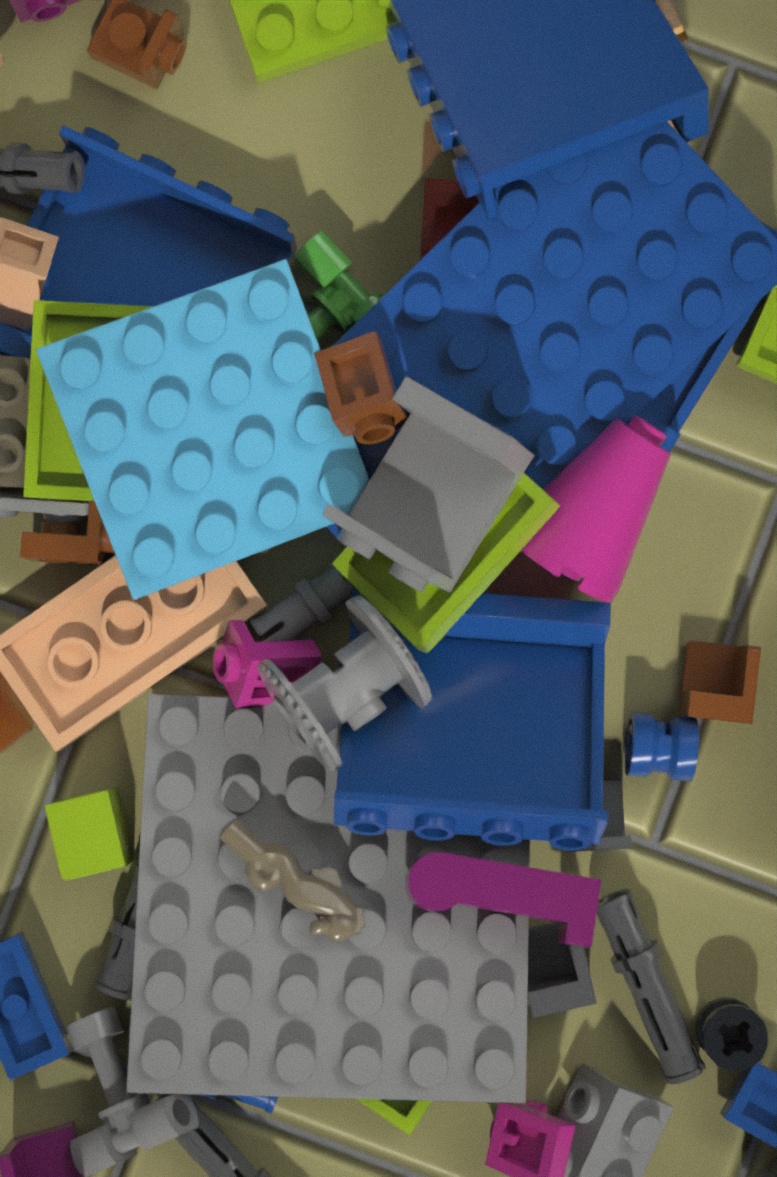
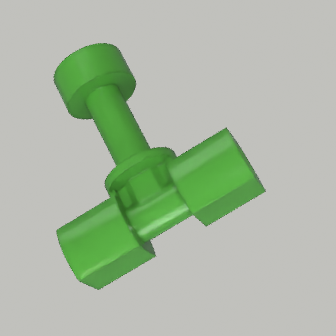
[294,230,383,340]

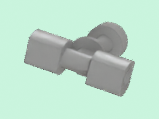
[66,1007,199,1177]

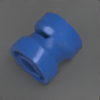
[624,712,699,782]

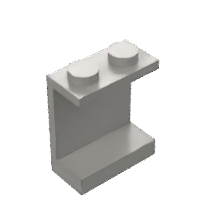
[322,376,534,593]

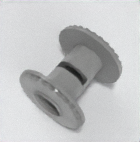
[257,595,432,772]

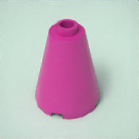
[521,414,671,603]

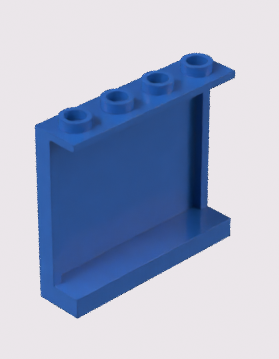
[386,0,709,219]
[0,125,297,360]
[334,586,611,850]

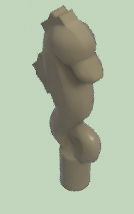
[219,818,366,942]

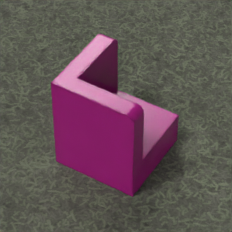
[0,1121,89,1177]

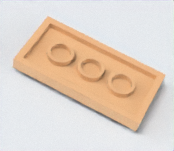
[0,555,269,752]

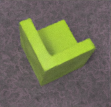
[44,786,134,881]

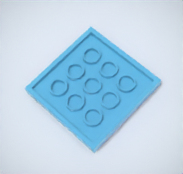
[36,259,370,600]

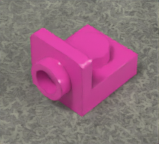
[213,620,322,709]
[485,1100,575,1177]

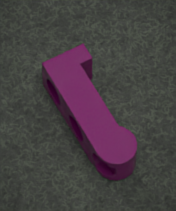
[405,852,601,947]

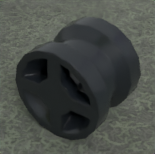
[695,997,768,1071]

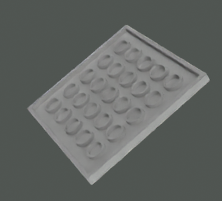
[127,694,530,1103]

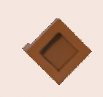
[678,641,761,724]

